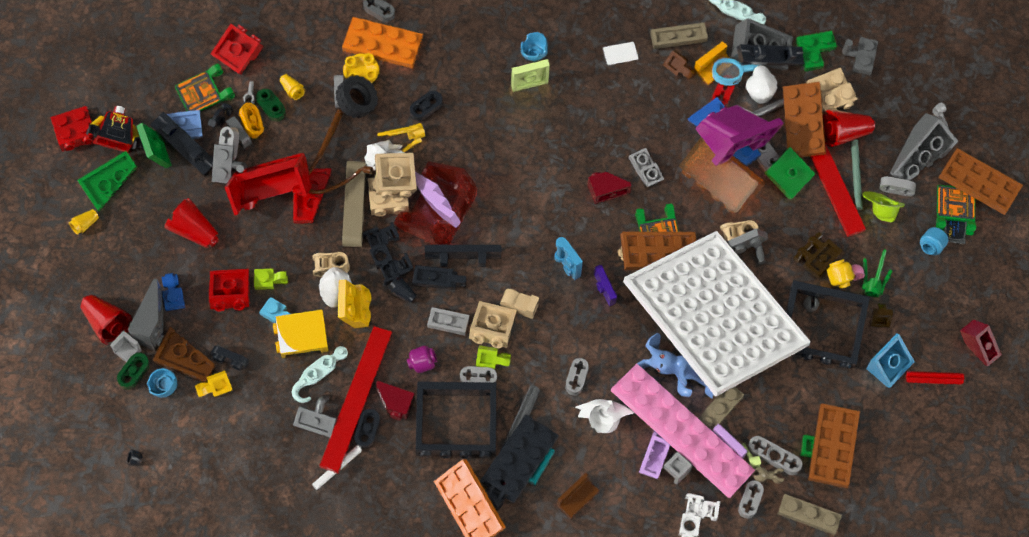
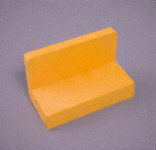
[694,41,733,85]

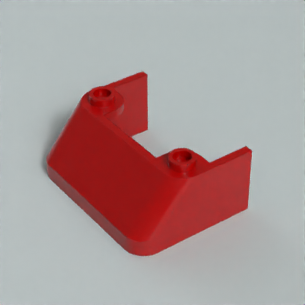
[225,153,311,215]

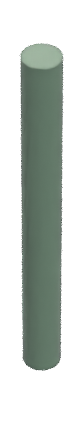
[851,139,863,210]

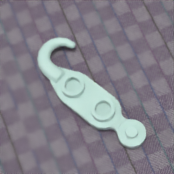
[709,0,766,24]
[292,346,348,403]

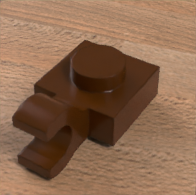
[663,50,697,79]

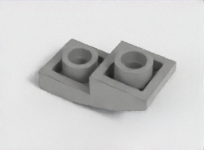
[629,148,664,187]

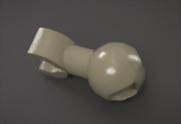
[752,467,784,484]

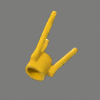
[377,123,425,152]

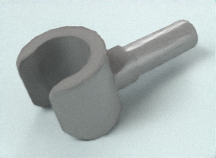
[243,81,255,104]
[933,102,949,128]

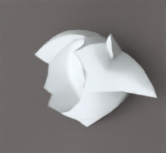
[364,140,405,171]
[575,399,634,433]

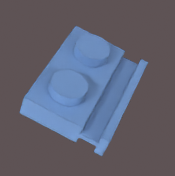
[165,110,203,142]

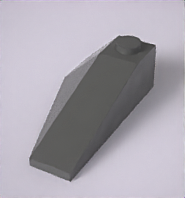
[890,113,958,180]

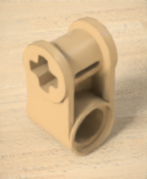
[720,220,758,242]
[312,252,350,277]

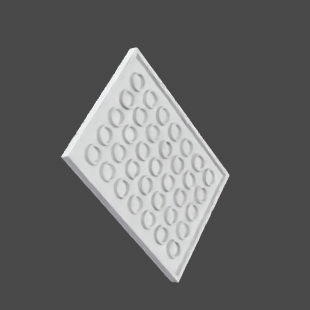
[623,231,811,397]

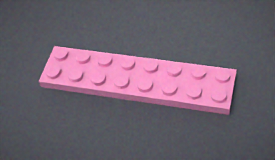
[611,364,755,498]

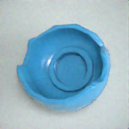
[521,32,548,62]
[147,368,177,398]

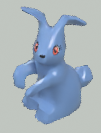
[637,333,714,399]

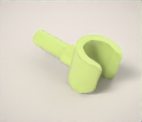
[741,443,761,468]

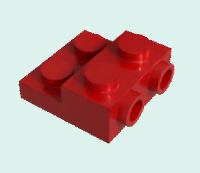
[211,24,264,75]
[50,106,94,152]
[209,269,250,312]

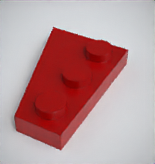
[293,168,332,224]

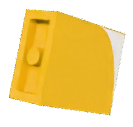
[273,310,329,358]

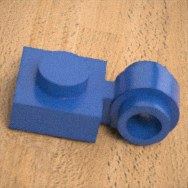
[162,273,185,311]

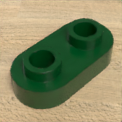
[256,89,286,122]
[117,353,149,390]

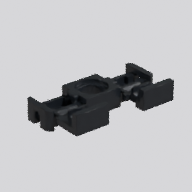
[363,222,413,286]

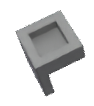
[110,331,142,362]
[663,452,692,485]

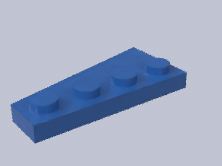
[688,97,762,167]

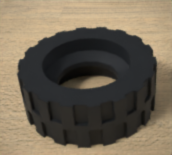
[335,75,378,119]

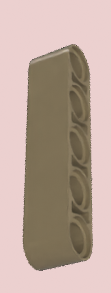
[342,161,366,247]

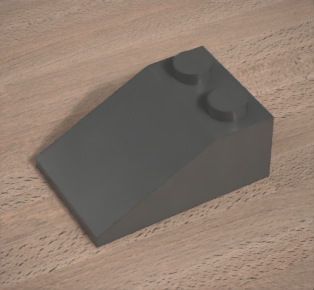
[731,18,793,70]
[128,278,165,351]

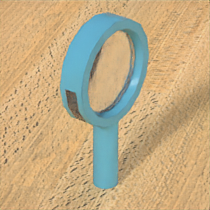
[712,58,759,86]

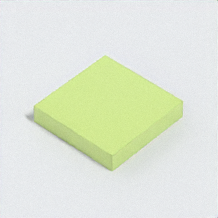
[511,59,550,92]

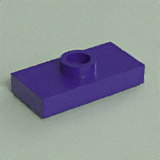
[594,265,617,307]

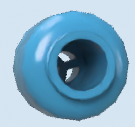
[920,227,949,255]

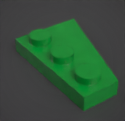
[77,151,137,213]

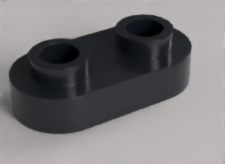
[410,91,443,121]
[210,346,249,371]
[354,409,380,448]

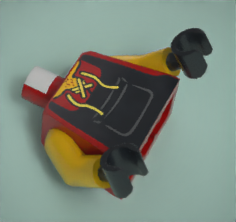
[86,106,144,153]

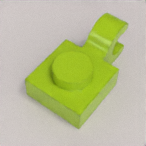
[254,268,288,290]
[476,345,511,369]

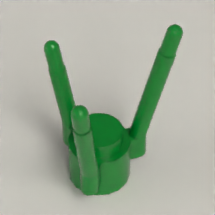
[862,249,893,298]

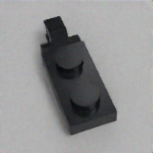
[412,265,467,290]

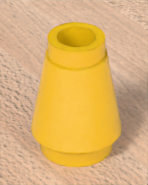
[280,74,305,100]
[69,209,99,235]

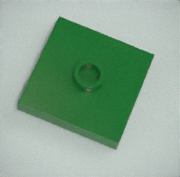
[137,123,172,169]
[764,147,815,200]

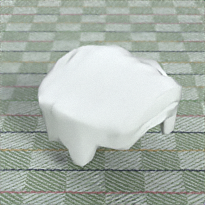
[746,65,777,104]
[319,267,352,308]

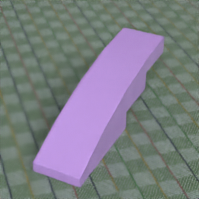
[415,171,461,228]
[639,431,670,479]

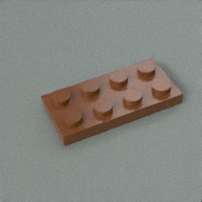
[783,81,826,157]
[939,148,1023,215]
[620,232,696,270]
[808,403,860,488]

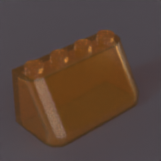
[679,137,766,214]

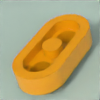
[239,102,264,138]

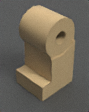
[500,289,539,320]

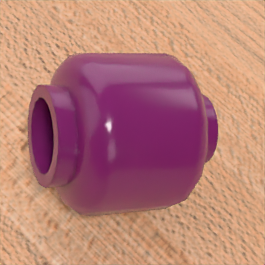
[407,345,437,374]

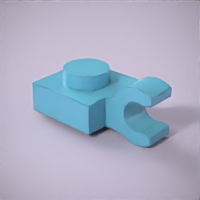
[259,297,291,323]

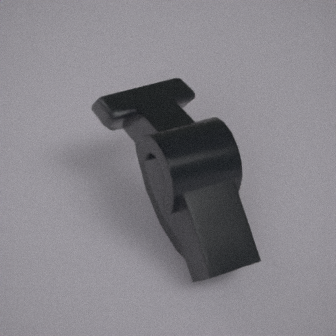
[208,103,233,127]

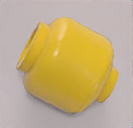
[827,259,855,289]

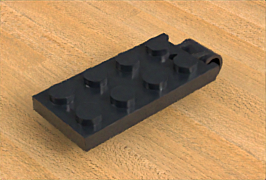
[480,414,559,512]

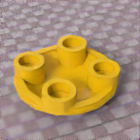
[343,53,379,83]

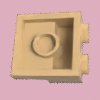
[806,68,857,114]
[375,153,417,198]
[368,178,409,217]
[469,301,517,349]

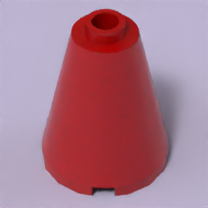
[823,109,875,147]
[164,198,219,248]
[80,295,133,345]

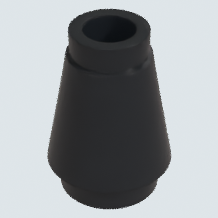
[388,277,417,303]

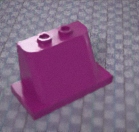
[696,105,784,166]

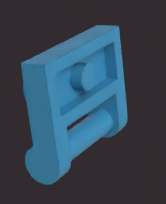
[554,237,583,280]

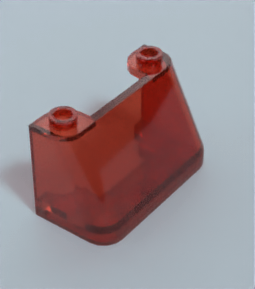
[394,161,477,245]

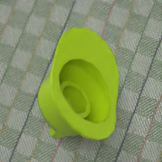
[863,191,905,223]

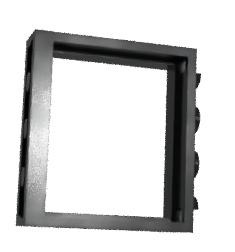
[785,280,870,369]
[416,381,496,459]

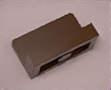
[557,473,599,519]

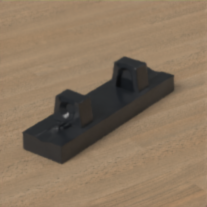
[737,44,805,66]
[150,111,213,177]
[425,245,501,267]

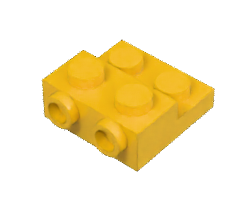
[338,280,371,328]

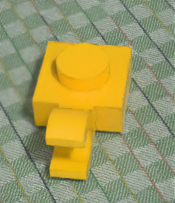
[195,370,232,397]

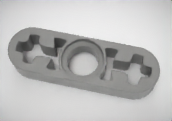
[748,436,802,475]

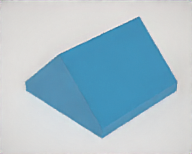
[866,334,915,388]

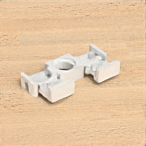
[679,494,720,537]

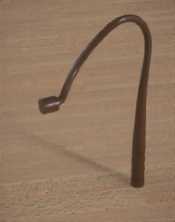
[309,110,373,194]

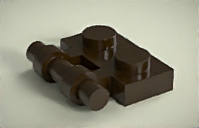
[793,232,843,279]

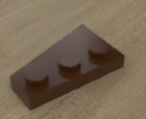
[153,327,216,383]

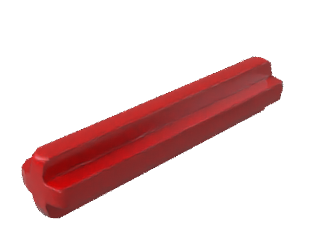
[906,371,964,385]

